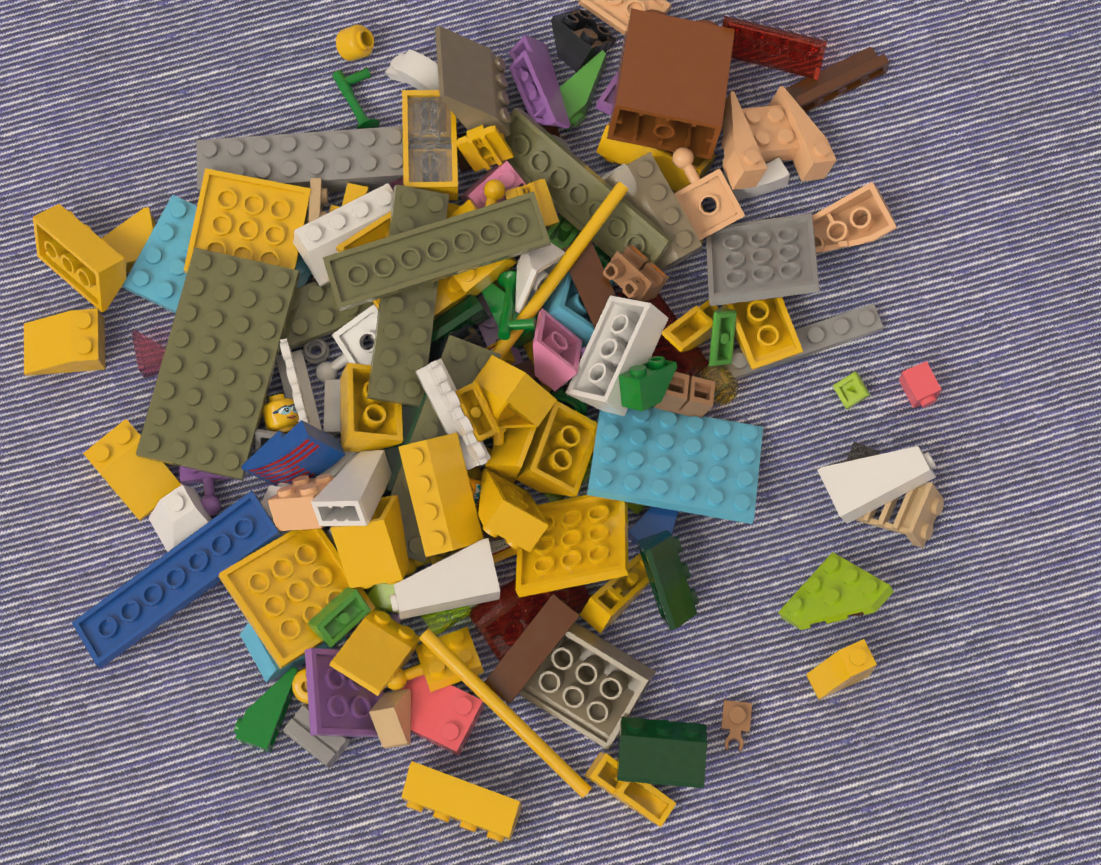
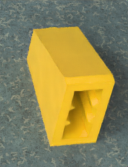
[102,207,155,273]
[806,639,877,700]

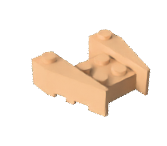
[721,86,837,190]

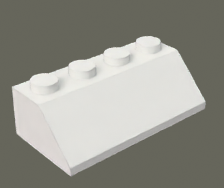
[293,183,394,287]
[566,295,668,416]

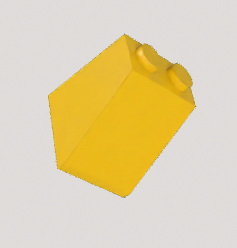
[330,495,409,589]

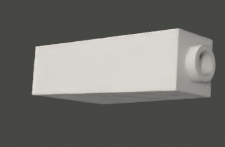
[818,446,936,524]
[311,450,392,526]
[390,538,500,619]

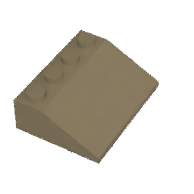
[435,26,511,137]
[604,152,702,272]
[519,622,656,750]

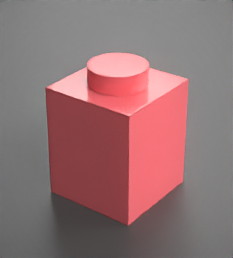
[899,361,942,408]

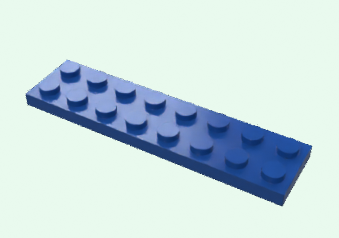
[72,491,282,668]

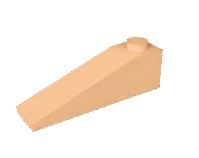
[812,182,897,253]

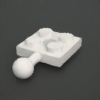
[316,304,378,383]

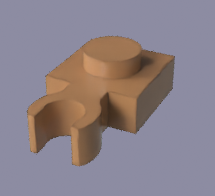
[721,700,752,752]

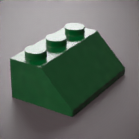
[636,530,699,631]
[617,717,707,788]

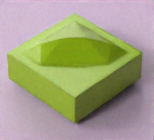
[833,372,871,409]

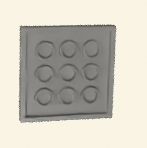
[706,213,820,306]

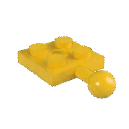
[387,627,484,692]

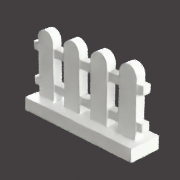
[277,338,322,430]
[415,359,491,471]

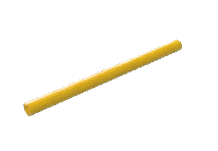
[492,182,629,360]
[419,628,592,798]

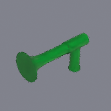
[332,67,380,129]
[498,271,536,340]

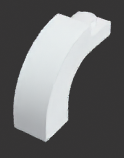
[385,49,458,119]

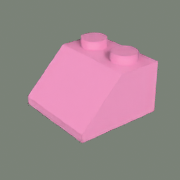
[533,308,582,391]

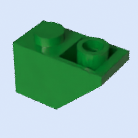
[619,356,677,411]

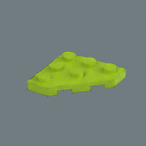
[778,552,894,630]

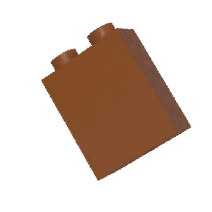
[607,8,735,160]

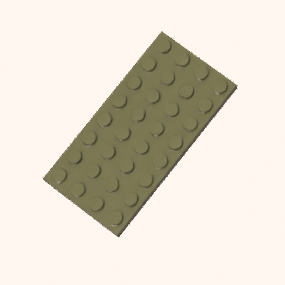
[136,247,300,481]

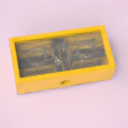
[402,90,458,200]

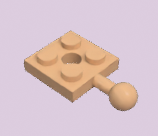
[672,147,745,240]

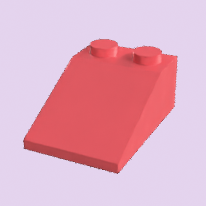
[398,675,485,756]

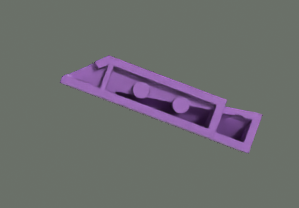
[509,35,571,129]

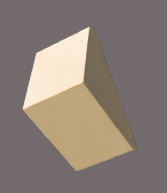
[369,689,411,749]

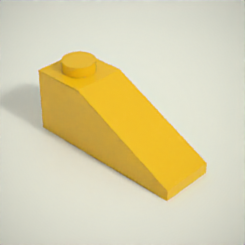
[580,553,650,634]

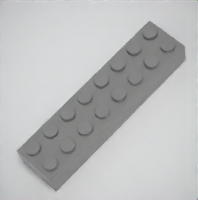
[196,126,404,194]

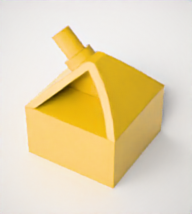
[473,355,556,445]

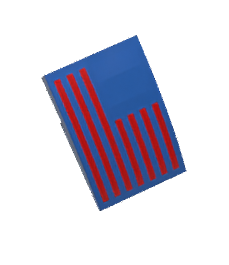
[241,420,346,486]

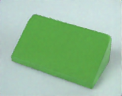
[709,307,737,366]
[307,587,371,647]

